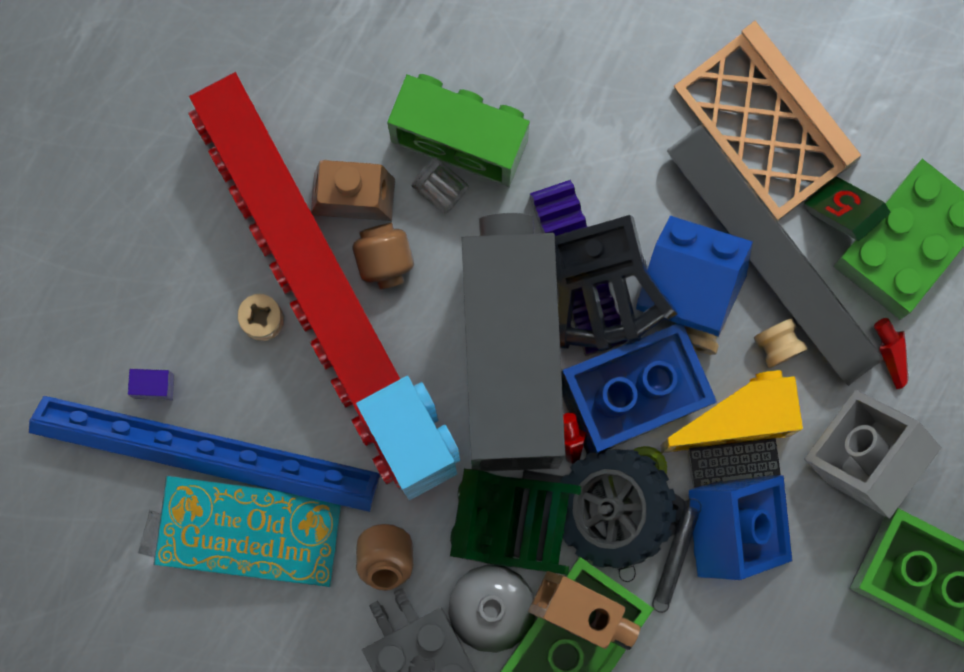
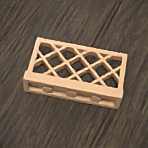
[674,20,861,220]

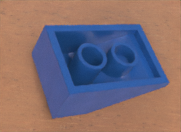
[561,323,717,454]

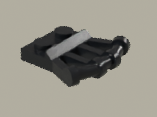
[555,215,678,352]

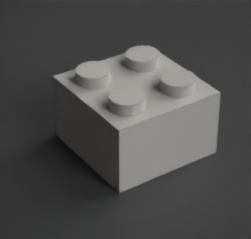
[804,390,942,519]

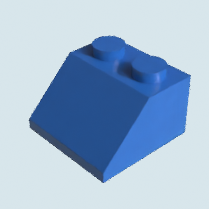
[636,216,753,337]
[688,475,792,580]

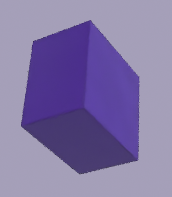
[128,369,174,400]

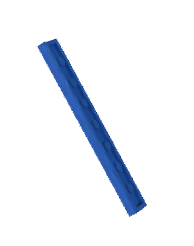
[28,396,380,512]

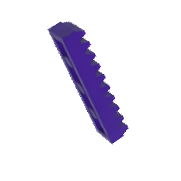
[530,180,627,357]

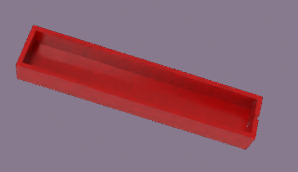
[188,72,402,490]

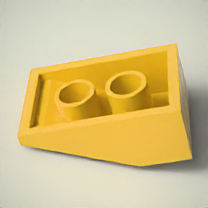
[660,370,803,454]

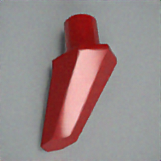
[873,318,909,389]
[563,413,586,464]

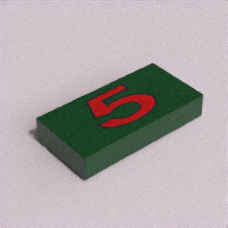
[804,176,891,241]

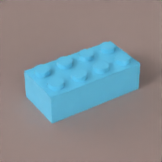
[356,375,461,501]

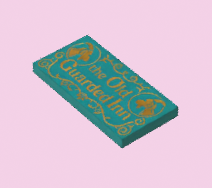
[153,476,341,587]

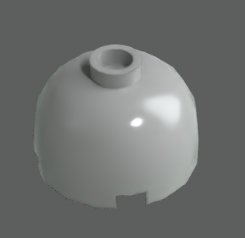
[448,564,535,653]

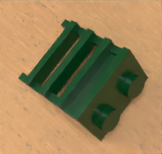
[450,468,582,575]

